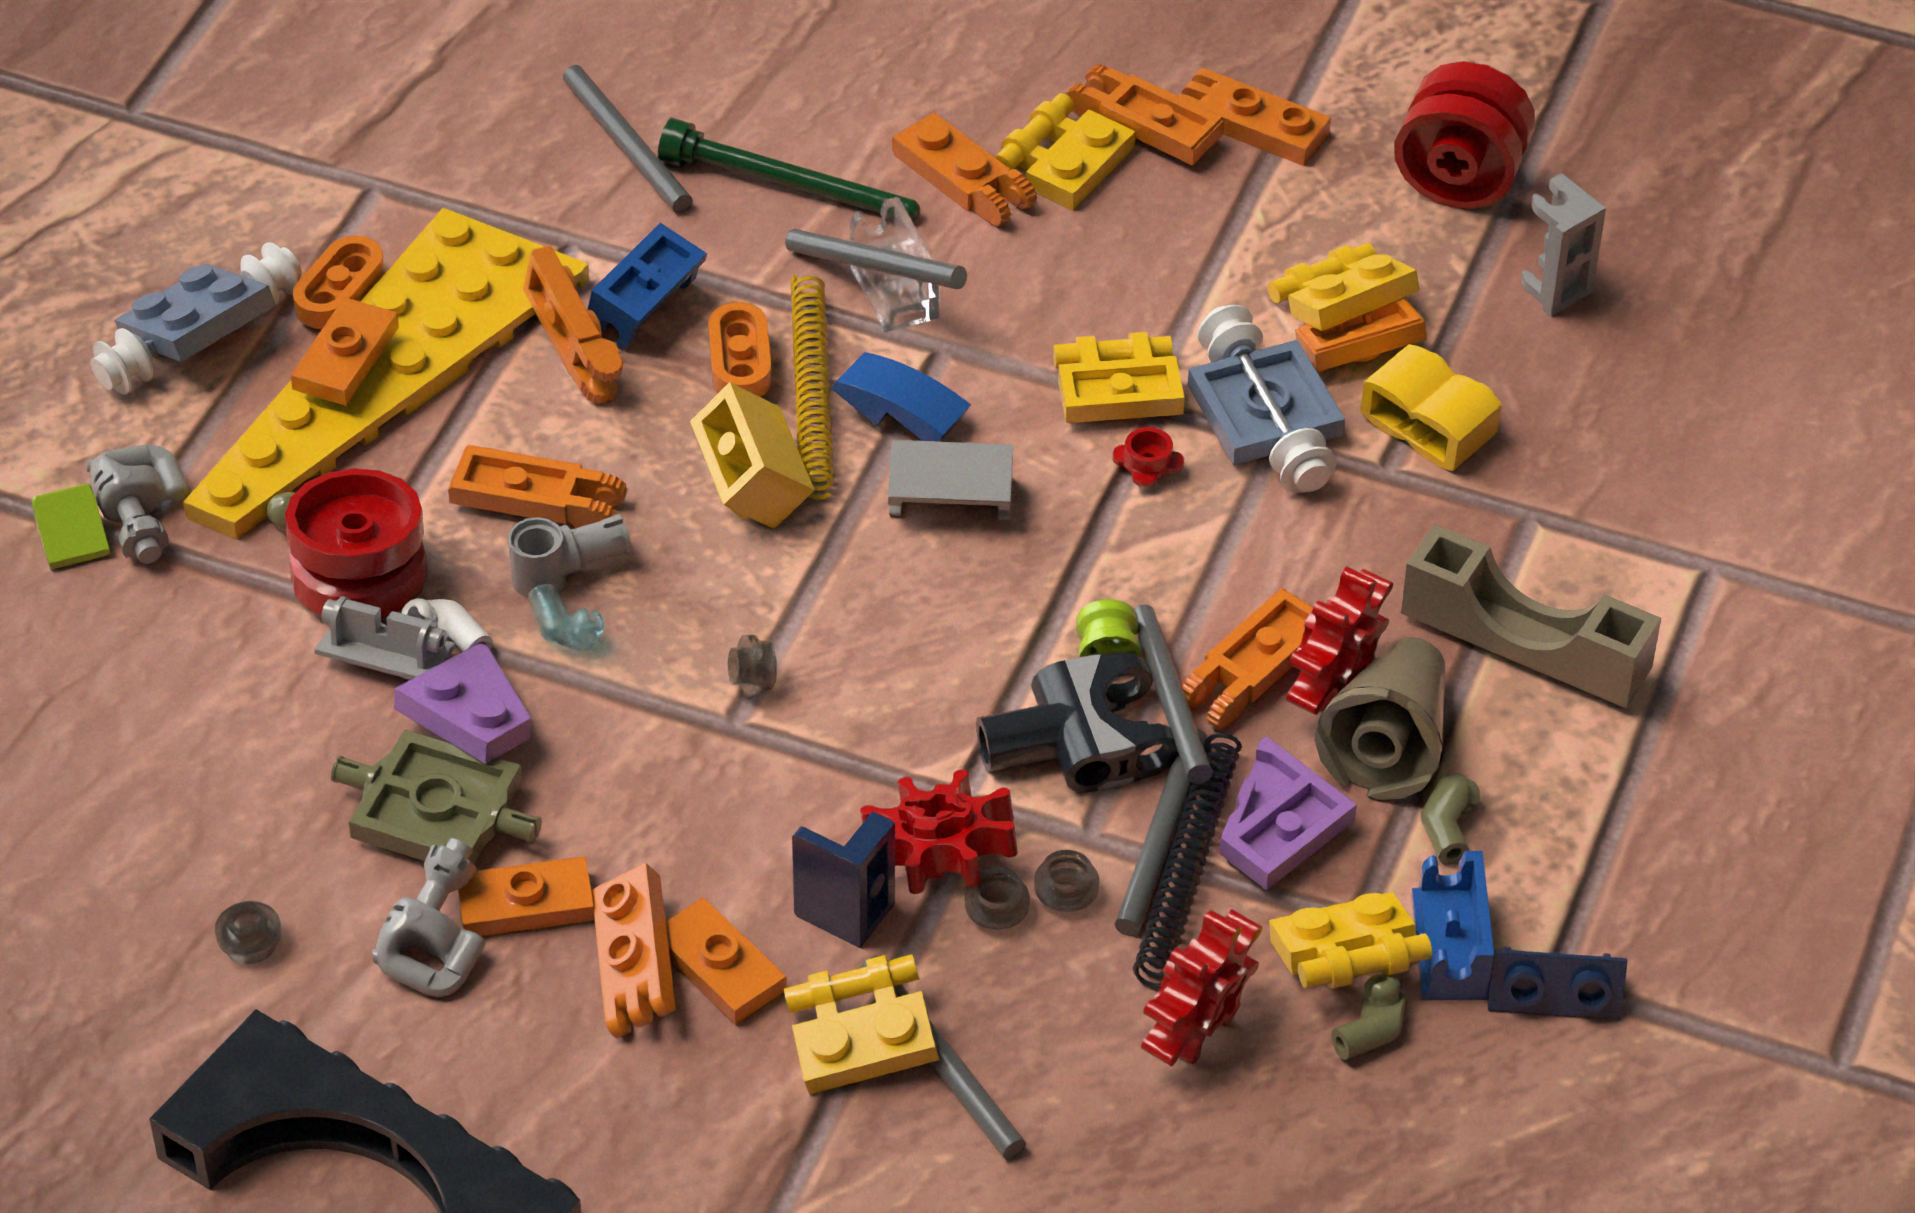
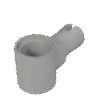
[508,514,631,600]

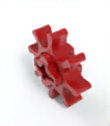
[1286,566,1393,715]
[860,770,1018,894]
[1141,909,1263,1067]

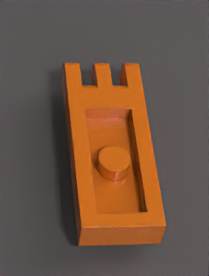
[1178,68,1331,166]
[592,863,675,1038]

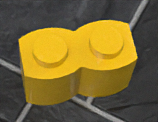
[1360,344,1502,471]

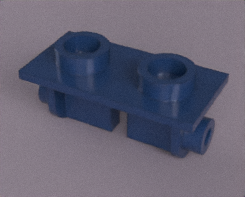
[1488,946,1628,1020]

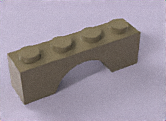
[1401,524,1662,709]

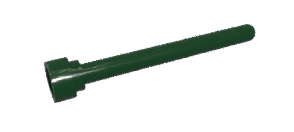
[658,117,921,222]

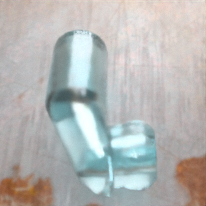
[528,584,605,652]

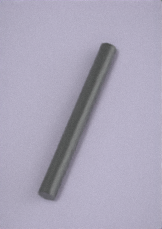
[563,65,693,213]
[785,229,967,290]
[1134,605,1212,784]
[1115,729,1208,936]
[860,956,1026,1160]

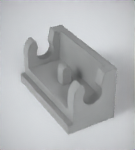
[1521,173,1606,317]
[888,440,1013,520]

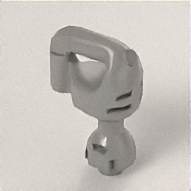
[87,445,189,564]
[372,838,485,997]

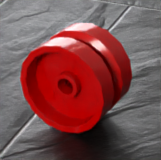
[1394,61,1535,209]
[285,468,427,618]

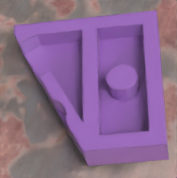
[394,642,531,764]
[1220,736,1357,891]

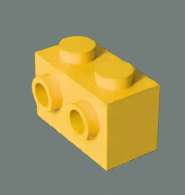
[690,382,815,529]

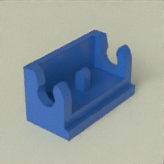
[588,222,707,350]
[1411,851,1494,1000]

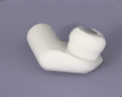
[401,598,493,652]

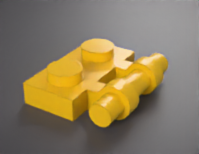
[995,93,1136,211]
[1267,243,1420,331]
[1053,332,1185,423]
[1269,892,1432,989]
[784,954,939,1095]

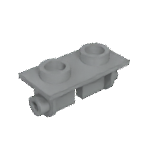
[314,596,455,680]

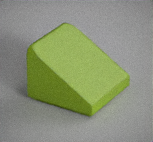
[31,484,110,570]

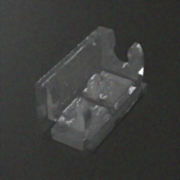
[849,197,940,332]

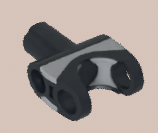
[976,653,1178,793]

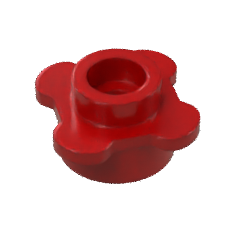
[1112,427,1184,487]

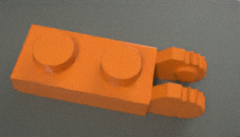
[1066,64,1224,166]
[892,112,1038,227]
[523,245,624,405]
[448,444,628,528]
[1181,588,1313,731]

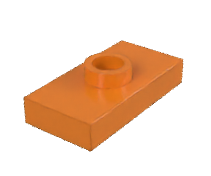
[291,297,399,406]
[1295,297,1427,372]
[458,856,595,936]
[666,897,787,1025]

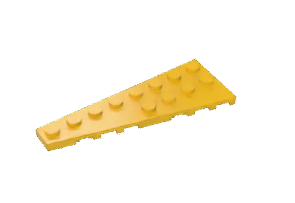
[183,208,590,540]

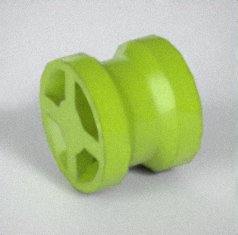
[1076,599,1141,657]

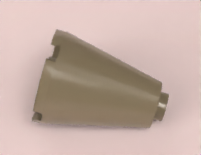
[1314,637,1446,800]

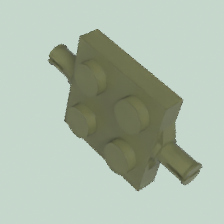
[331,729,542,864]

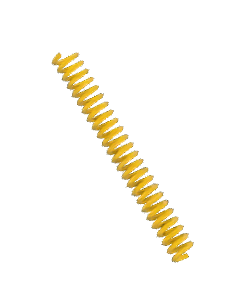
[791,274,834,500]

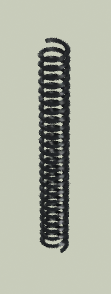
[1132,733,1242,988]

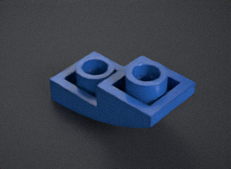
[831,352,971,442]

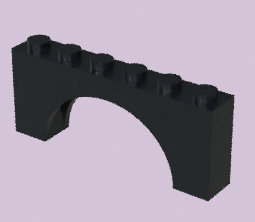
[149,1009,581,1213]

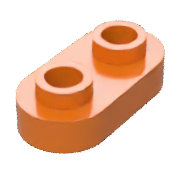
[293,235,385,329]
[708,302,772,397]

